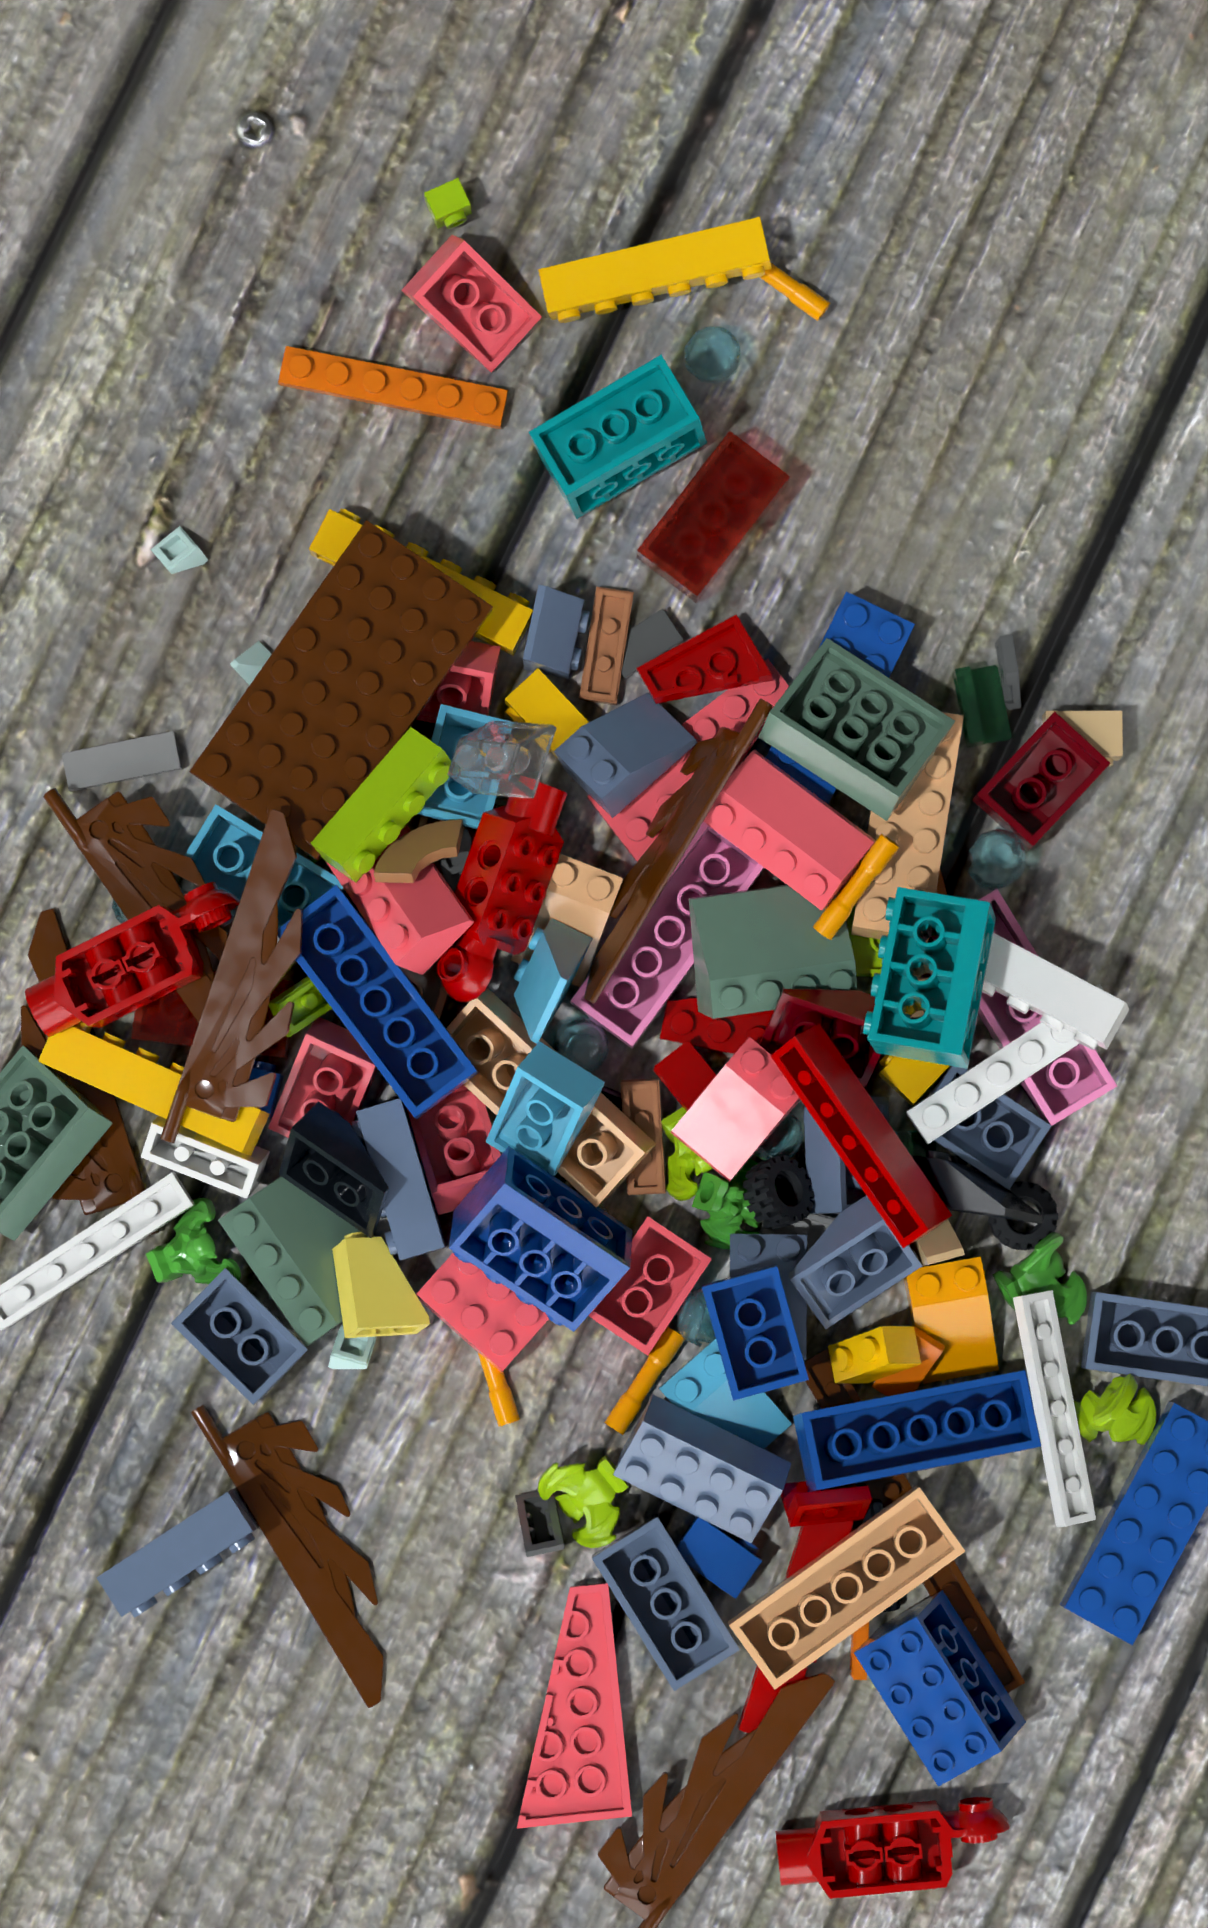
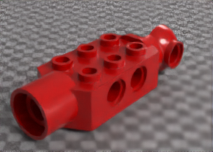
[437,775,567,1002]
[25,882,240,1037]
[775,1797,1010,1899]

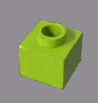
[424,178,472,229]

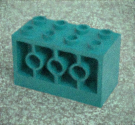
[529,354,707,519]
[863,887,996,1069]

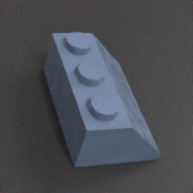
[912,1066,1051,1190]
[803,1097,890,1214]
[171,1268,308,1405]

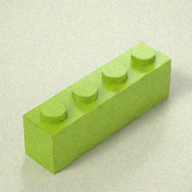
[311,727,456,883]

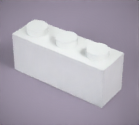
[141,1116,270,1199]

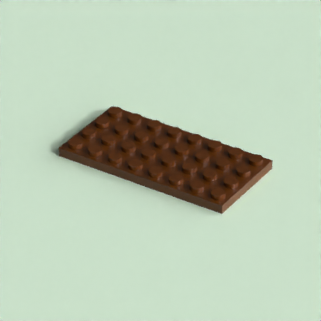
[189,520,493,860]

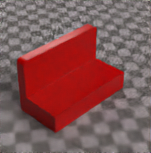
[653,1040,716,1112]
[781,1481,872,1527]

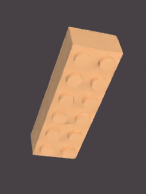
[851,712,964,943]
[446,988,656,1207]
[728,1485,965,1689]

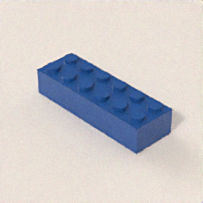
[766,591,915,805]
[278,885,479,1119]
[793,1370,1041,1492]
[1059,1401,1208,1645]

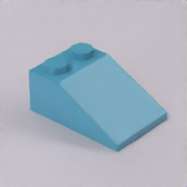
[418,704,515,829]
[513,918,593,1044]
[486,1041,605,1177]
[659,1338,792,1449]

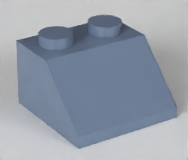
[523,584,590,679]

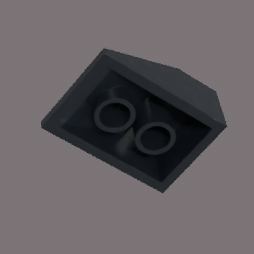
[279,1101,389,1238]
[911,1150,1043,1224]

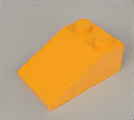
[904,1256,999,1384]

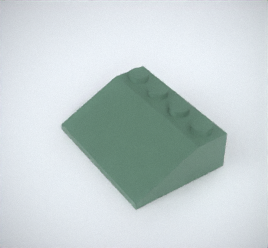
[759,638,955,821]
[689,885,857,1019]
[0,1045,113,1241]
[218,1177,368,1346]

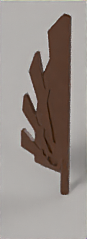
[584,698,773,1004]
[43,788,228,1023]
[160,809,303,1143]
[21,909,159,1236]
[191,1404,383,1708]
[598,1672,835,1928]

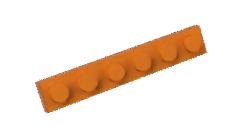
[278,346,508,429]

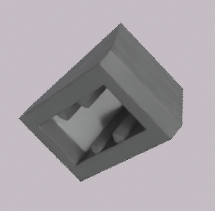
[515,1491,565,1557]

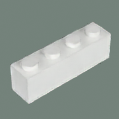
[982,933,1129,1050]

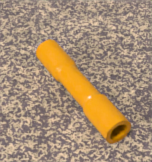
[759,263,831,321]
[813,833,900,940]
[604,1326,686,1435]
[478,1353,520,1427]

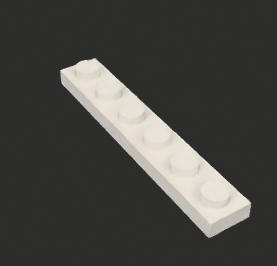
[906,984,1104,1144]
[0,1172,195,1331]
[1013,1290,1096,1527]

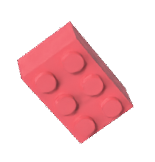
[589,1216,712,1356]
[416,1253,549,1373]

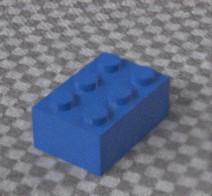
[702,1264,809,1401]

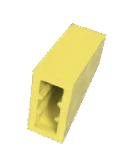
[332,1232,430,1338]

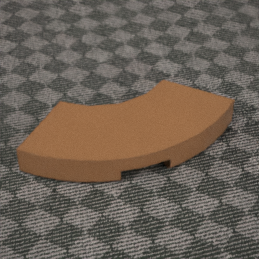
[374,819,464,883]

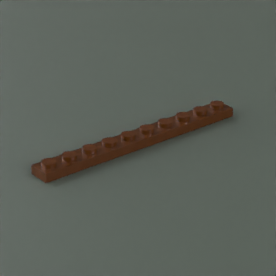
[804,1348,1025,1693]

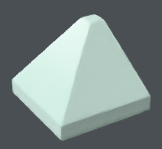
[151,526,208,574]
[230,641,271,686]
[328,1324,377,1369]

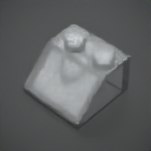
[447,720,556,799]

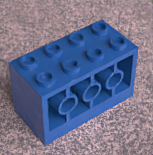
[449,1146,632,1332]
[854,1590,1026,1787]

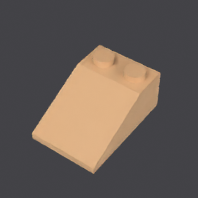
[511,854,623,987]

